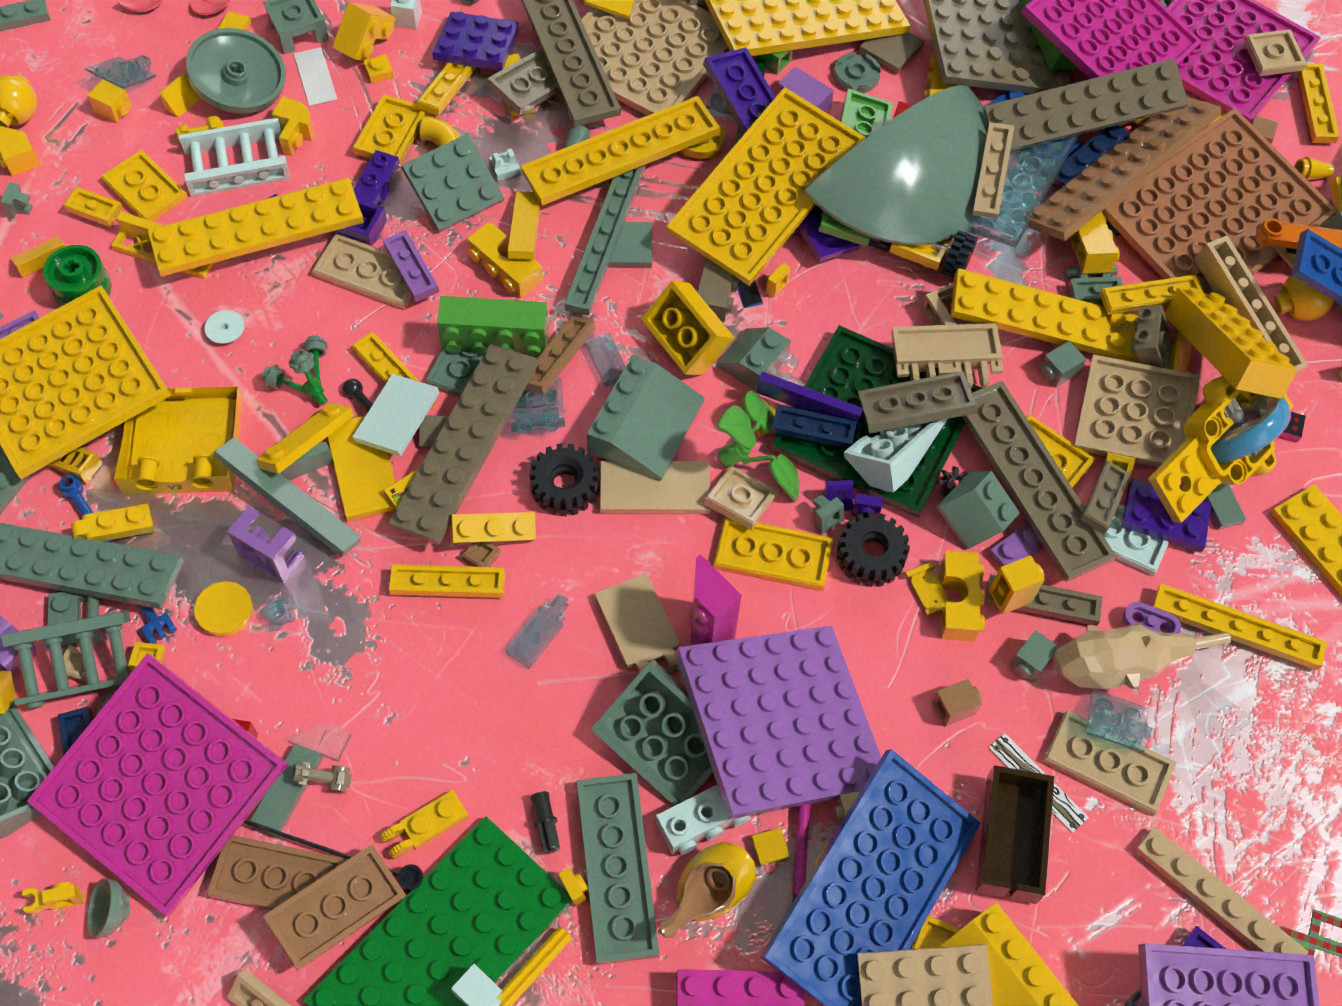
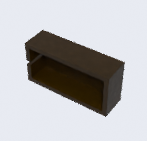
[975,765,1055,904]

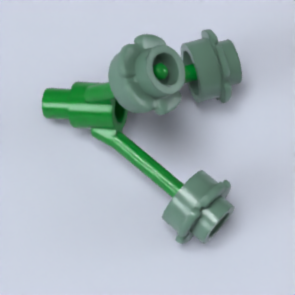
[262,335,328,407]

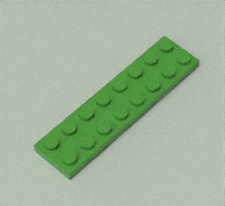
[818,88,893,246]

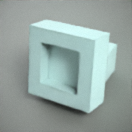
[489,148,521,181]

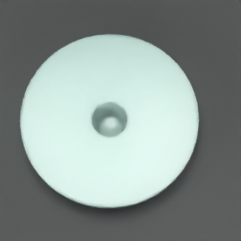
[205,310,245,344]

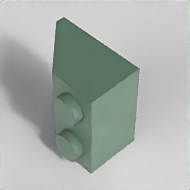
[716,327,791,392]
[937,471,1020,549]

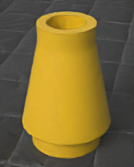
[1294,156,1334,180]

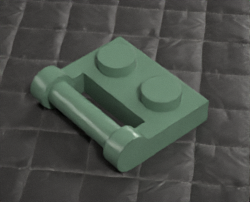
[47,592,102,649]

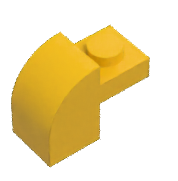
[272,96,314,156]

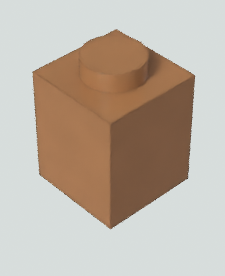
[932,679,982,727]

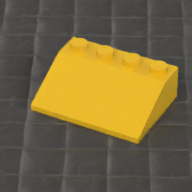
[939,902,1078,1006]

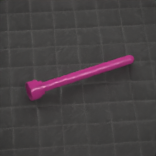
[792,804,810,896]

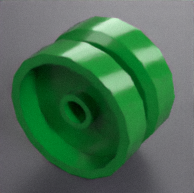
[43,245,112,306]

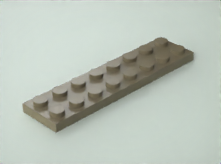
[521,0,621,127]
[983,58,1189,152]
[388,344,539,545]
[962,381,1117,582]

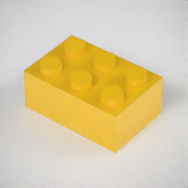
[641,280,734,375]

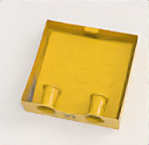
[114,386,242,495]

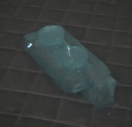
[505,593,569,669]

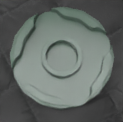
[833,52,881,93]

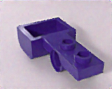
[331,150,400,245]

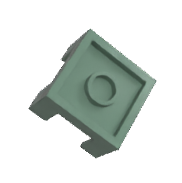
[263,0,329,55]

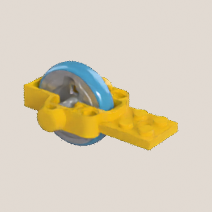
[1148,376,1294,523]

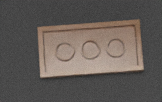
[207,835,347,910]
[263,844,406,971]

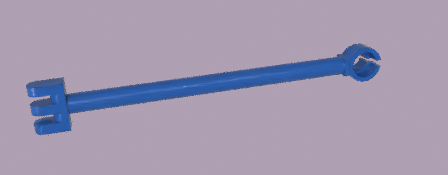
[58,475,177,644]

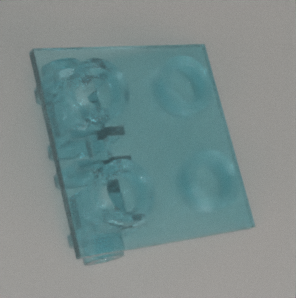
[85,55,156,89]
[1086,689,1152,753]

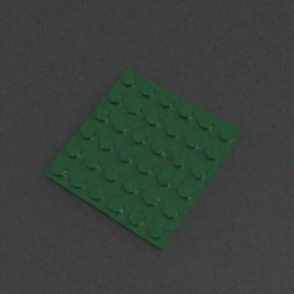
[771,325,983,518]

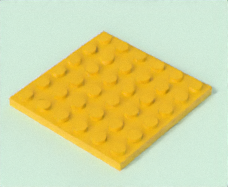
[0,285,171,479]

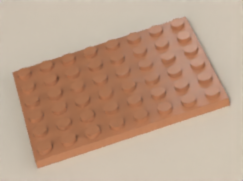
[1102,108,1338,295]

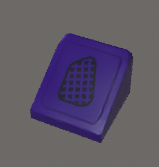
[823,480,854,511]

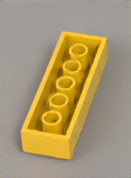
[1165,287,1298,399]

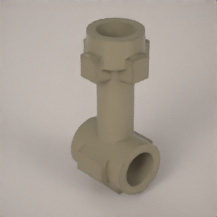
[292,761,352,793]

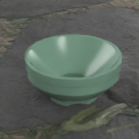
[87,878,130,938]

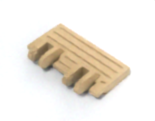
[891,323,1003,389]

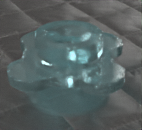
[261,598,296,631]

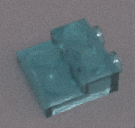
[510,378,565,434]

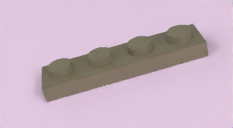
[985,574,1103,626]

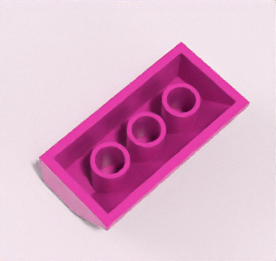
[690,554,742,646]

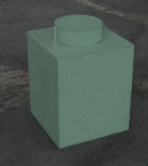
[1040,341,1086,387]
[1011,630,1059,682]

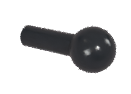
[342,378,373,413]

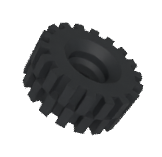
[529,443,599,516]
[836,512,910,587]

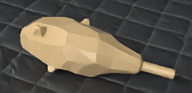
[1053,623,1231,690]

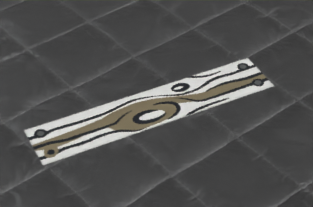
[989,733,1089,833]

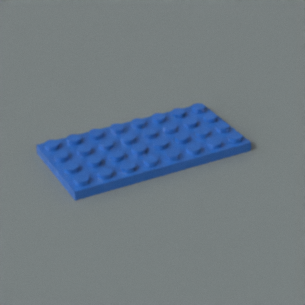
[760,749,981,1006]

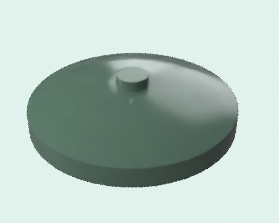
[186,28,286,114]

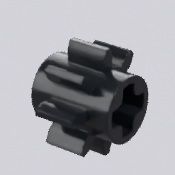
[936,466,968,496]

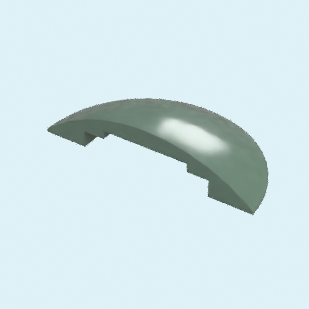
[803,85,988,245]

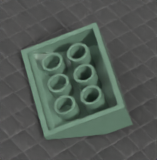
[586,355,705,481]
[591,660,713,806]
[0,702,54,839]

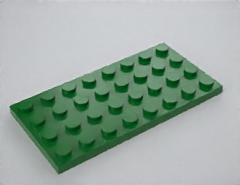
[304,816,573,1006]

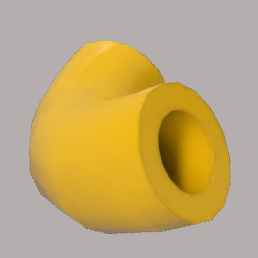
[420,116,460,147]

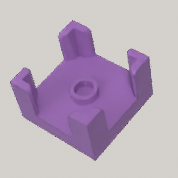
[227,506,305,583]

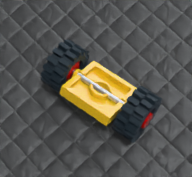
[868,230,978,278]

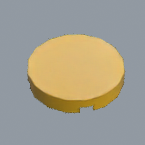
[194,581,254,637]

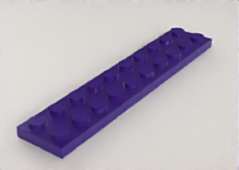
[703,47,862,263]

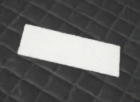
[294,47,337,106]

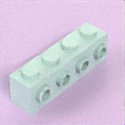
[656,785,768,855]

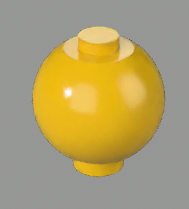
[0,75,37,128]
[1274,275,1334,321]

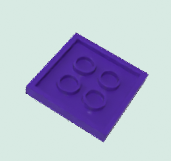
[432,12,519,71]

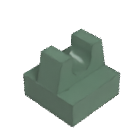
[0,182,33,219]
[813,495,844,534]

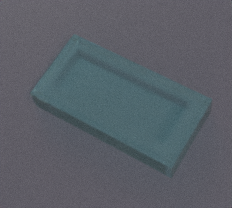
[586,333,626,387]

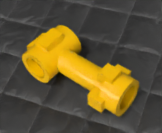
[176,116,224,142]

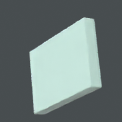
[353,374,440,457]
[1103,504,1169,576]

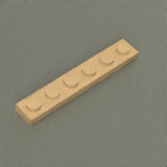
[1134,827,1309,955]

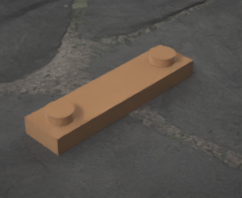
[525,316,596,394]

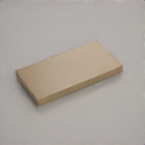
[312,233,412,310]
[600,461,711,514]
[1043,710,1177,816]

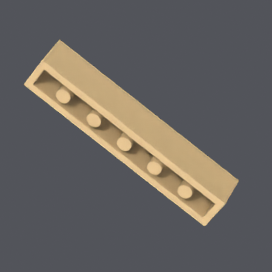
[1194,235,1309,379]

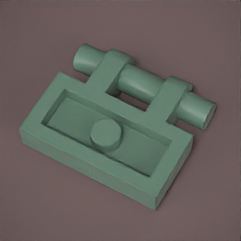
[1065,264,1123,304]

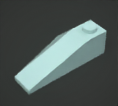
[844,419,947,492]

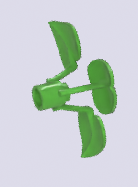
[716,391,800,502]

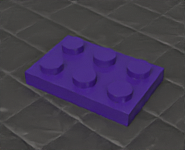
[1121,478,1211,553]

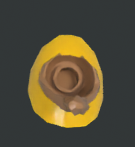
[658,841,757,938]

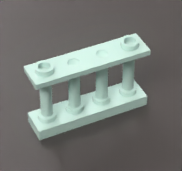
[179,118,291,197]

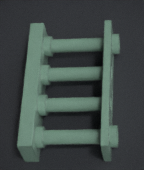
[1,610,131,709]

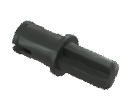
[530,791,560,854]

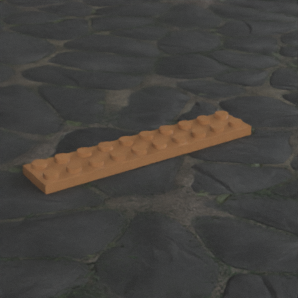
[1024,96,1221,241]

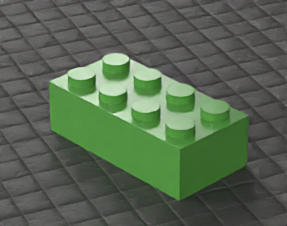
[437,296,549,358]

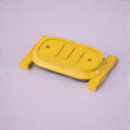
[905,561,954,616]

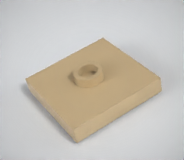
[1244,29,1307,76]
[704,466,778,530]

